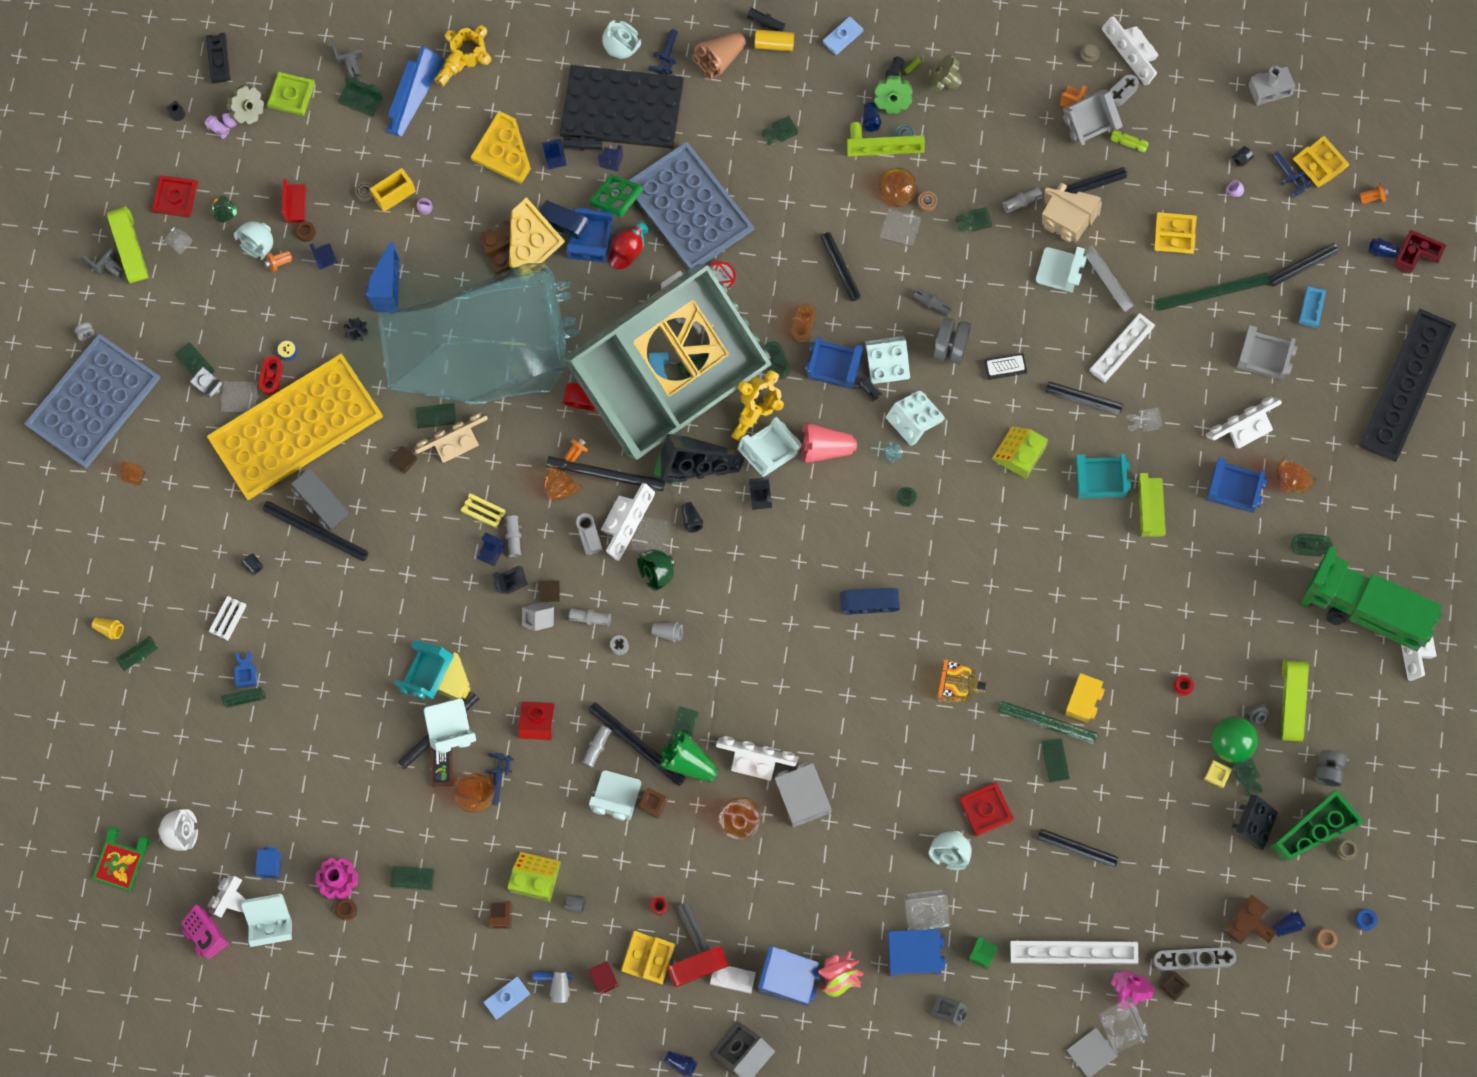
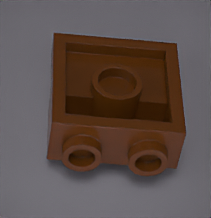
[479,221,512,275]

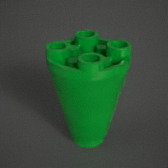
[660,730,718,783]

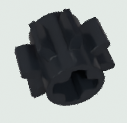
[343,317,368,342]

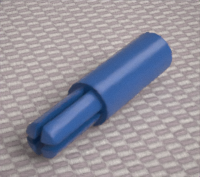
[533,971,572,981]

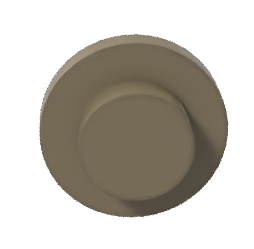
[1080,44,1100,63]
[1336,840,1358,861]

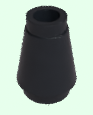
[681,502,703,533]

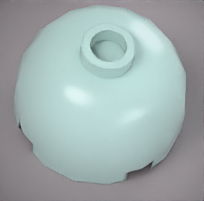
[602,20,641,59]
[234,221,273,260]
[929,831,972,870]

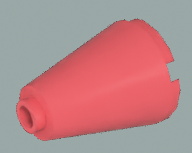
[801,423,857,463]

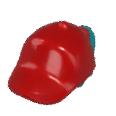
[609,222,649,270]

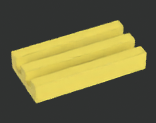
[461,493,506,529]

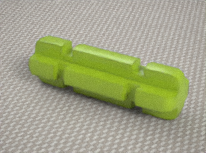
[1111,130,1149,152]

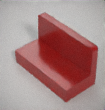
[282,179,306,223]

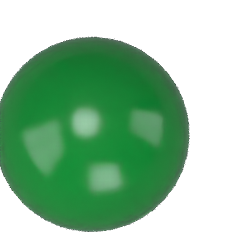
[1211,716,1258,763]

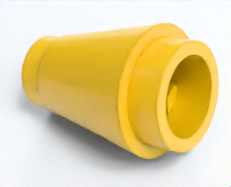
[92,617,124,640]

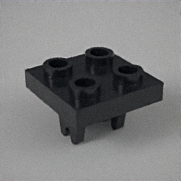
[1232,794,1278,850]

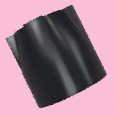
[167,101,185,121]
[1232,146,1254,167]
[241,553,264,576]

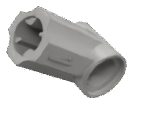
[576,513,603,555]

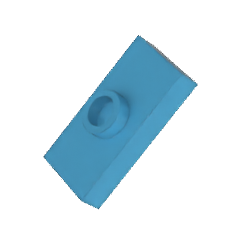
[1298,286,1326,328]

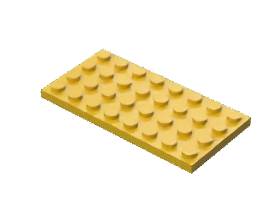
[207,353,383,501]

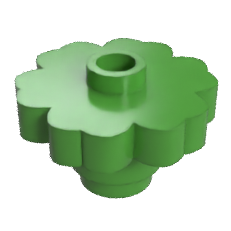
[874,76,912,114]

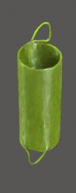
[900,55,924,78]

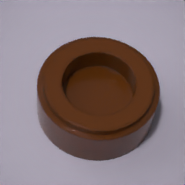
[295,221,316,242]
[335,899,357,921]

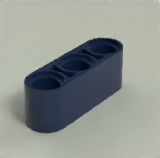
[539,200,590,239]
[840,588,900,615]

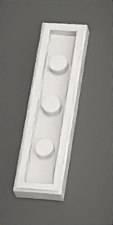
[1089,313,1155,383]

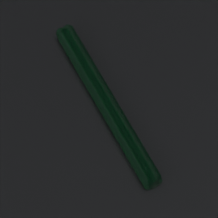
[1155,273,1269,311]

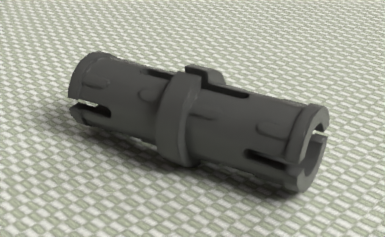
[912,287,953,316]

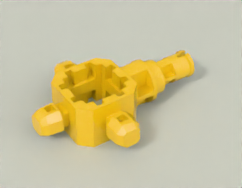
[434,25,491,87]
[731,370,784,441]

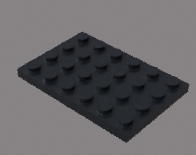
[560,65,684,149]

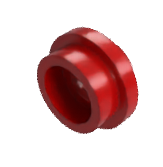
[1173,675,1194,696]

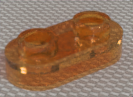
[791,303,817,342]

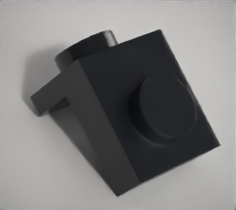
[749,477,772,510]
[493,566,528,594]

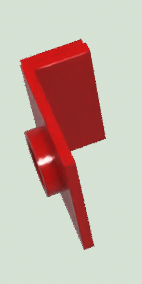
[518,702,555,740]

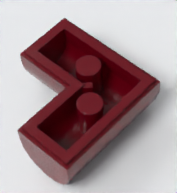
[1394,230,1447,273]

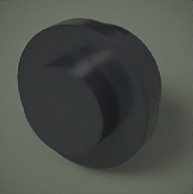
[1326,607,1347,625]

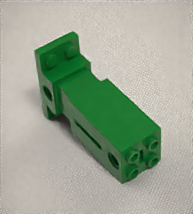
[1300,546,1442,652]

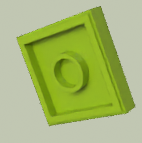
[267,72,315,116]

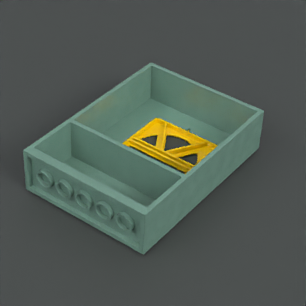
[562,264,772,460]

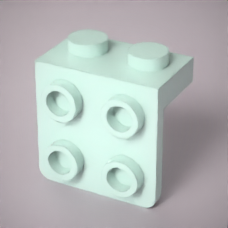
[1036,247,1087,293]
[885,391,945,446]
[423,698,476,753]
[589,770,641,821]
[242,894,292,947]

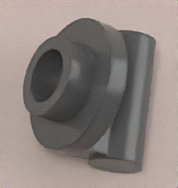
[1244,702,1269,724]

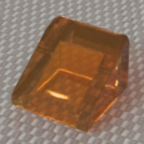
[121,461,145,486]

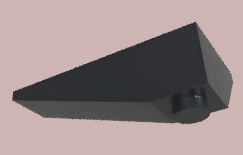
[661,434,745,482]

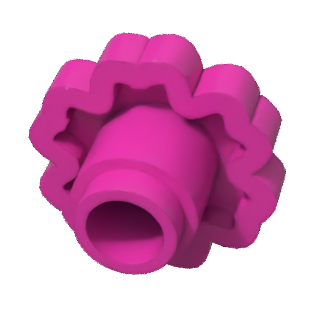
[315,858,358,900]
[1111,970,1155,1009]

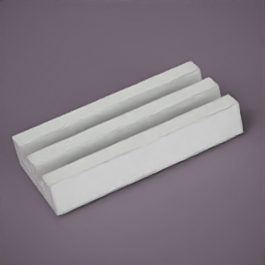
[209,596,247,641]

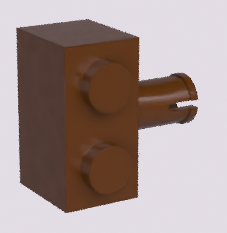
[1224,894,1276,944]

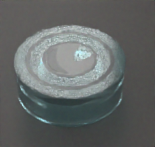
[895,125,915,137]

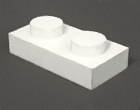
[710,966,756,994]

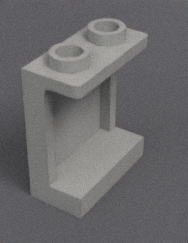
[1063,89,1123,146]
[1237,326,1298,381]
[775,763,831,828]

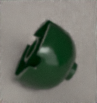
[637,549,675,591]

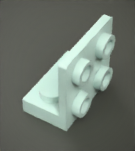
[865,336,910,384]

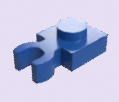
[234,651,258,689]

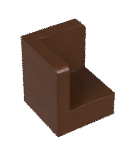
[639,788,668,819]
[488,901,512,929]

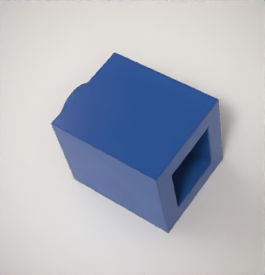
[255,847,282,879]

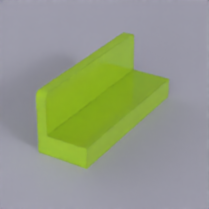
[1138,473,1166,537]

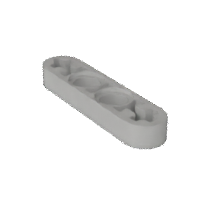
[1084,245,1134,312]
[1153,947,1237,971]

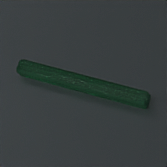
[998,701,1098,744]

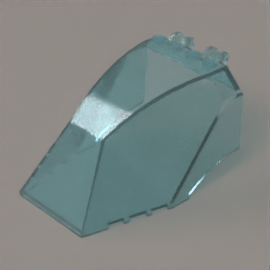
[377,263,579,404]

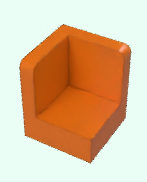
[1060,85,1087,107]

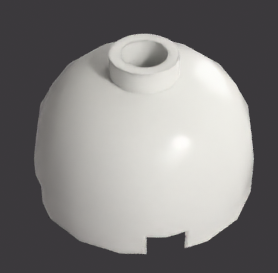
[158,810,198,851]

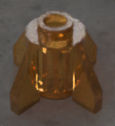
[544,466,582,502]

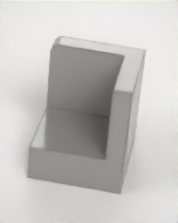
[522,602,554,631]

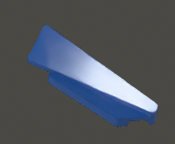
[387,46,444,136]

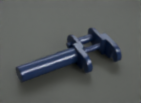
[648,29,678,75]
[1272,151,1312,198]
[485,753,514,805]

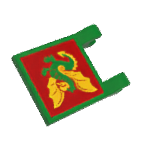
[92,826,151,892]

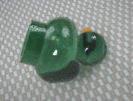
[212,196,237,223]

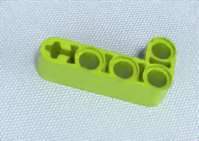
[107,206,149,284]
[1280,659,1309,742]

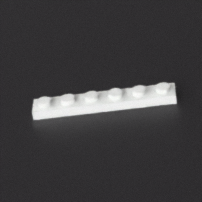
[1010,941,1138,964]

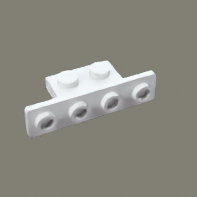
[1102,16,1158,85]
[1206,397,1282,448]
[601,483,655,561]
[1401,636,1436,681]
[716,736,799,781]

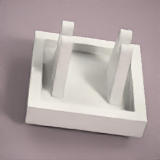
[207,876,246,917]

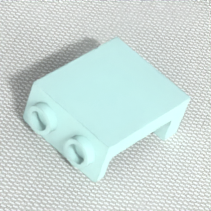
[737,417,802,477]

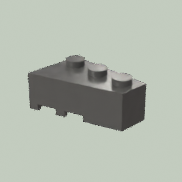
[290,468,350,530]

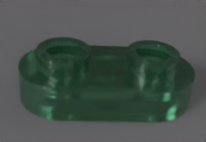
[763,341,790,380]
[1291,533,1333,557]

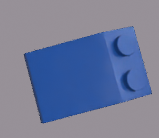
[366,242,400,312]

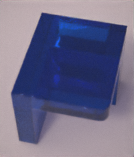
[542,139,567,170]
[598,145,624,172]
[310,243,338,269]
[477,532,505,567]

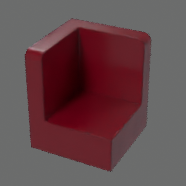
[588,961,619,996]

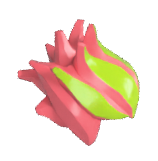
[818,951,863,997]

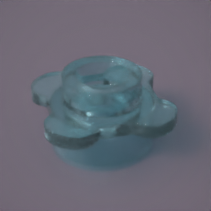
[885,441,902,464]

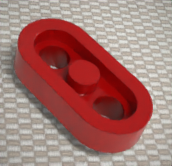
[258,356,283,395]

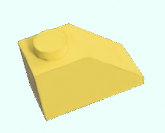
[437,652,470,700]

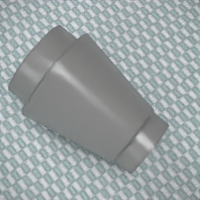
[652,622,683,642]
[549,971,570,1003]

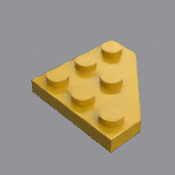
[471,111,531,184]
[509,197,565,280]

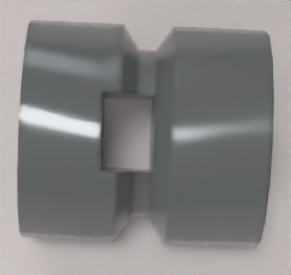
[1315,750,1348,787]

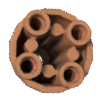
[692,32,746,79]

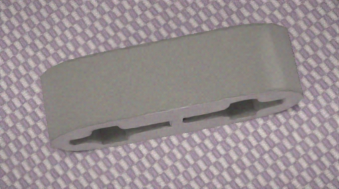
[1110,75,1139,107]

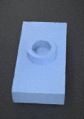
[823,17,863,55]
[484,977,530,1020]

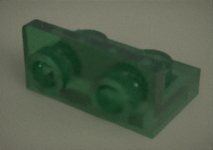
[338,77,383,117]

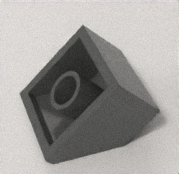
[712,1022,775,1077]

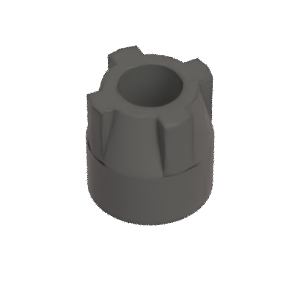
[565,895,586,913]

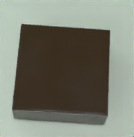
[389,446,417,474]
[539,580,560,602]
[1160,971,1190,1002]

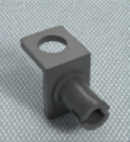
[331,39,363,79]
[80,248,125,279]

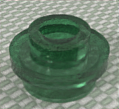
[897,487,917,507]

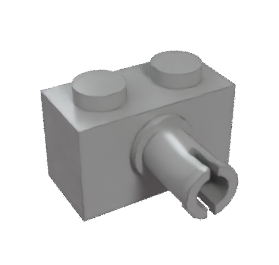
[1248,66,1296,106]

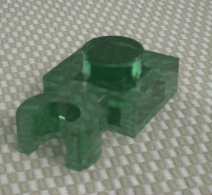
[762,116,798,145]
[956,207,992,232]
[1232,758,1263,797]

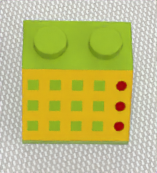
[992,426,1048,479]
[508,852,561,902]

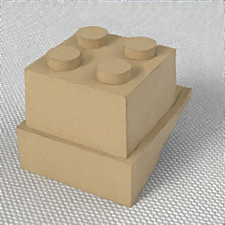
[1042,183,1101,243]

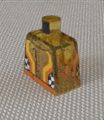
[937,659,986,702]

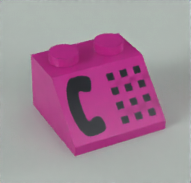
[181,904,229,959]

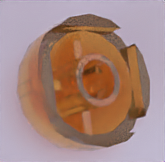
[878,167,917,207]
[1276,455,1317,493]
[454,773,495,813]
[719,797,761,840]

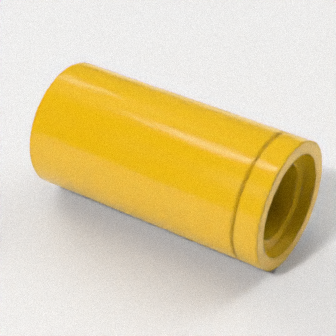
[755,30,794,52]

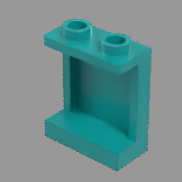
[1075,454,1131,499]
[394,640,454,700]

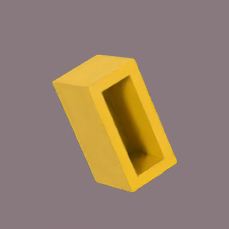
[370,168,416,212]
[1065,673,1105,724]

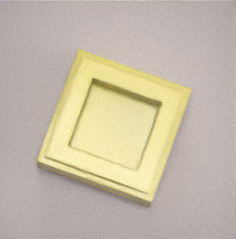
[1204,760,1232,789]

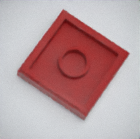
[152,175,198,218]
[958,782,1014,837]

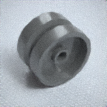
[934,317,971,365]

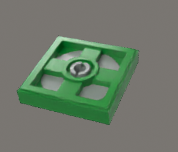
[589,174,643,217]

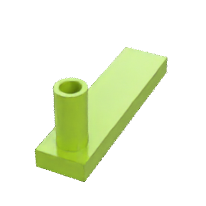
[847,122,925,157]

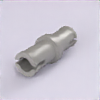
[1002,187,1043,213]
[505,515,521,557]
[569,608,611,626]
[581,725,612,767]

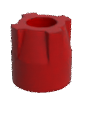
[651,896,668,916]

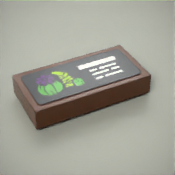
[431,747,453,787]

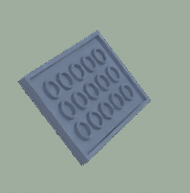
[629,142,754,270]
[24,334,161,469]

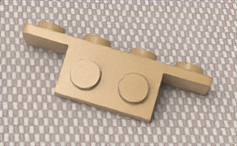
[414,412,488,463]

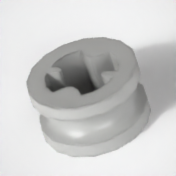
[74,323,95,341]
[610,635,629,655]

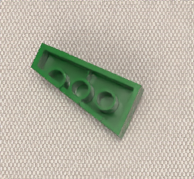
[1270,790,1365,862]

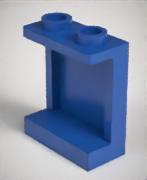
[567,207,614,263]
[805,336,863,389]
[1206,457,1268,513]
[888,929,945,977]

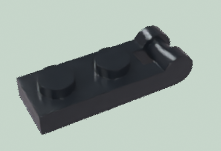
[206,32,231,84]

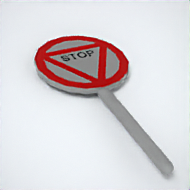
[709,261,736,290]

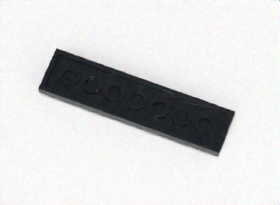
[1359,308,1456,462]

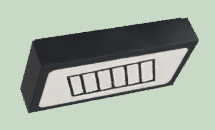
[984,353,1027,380]

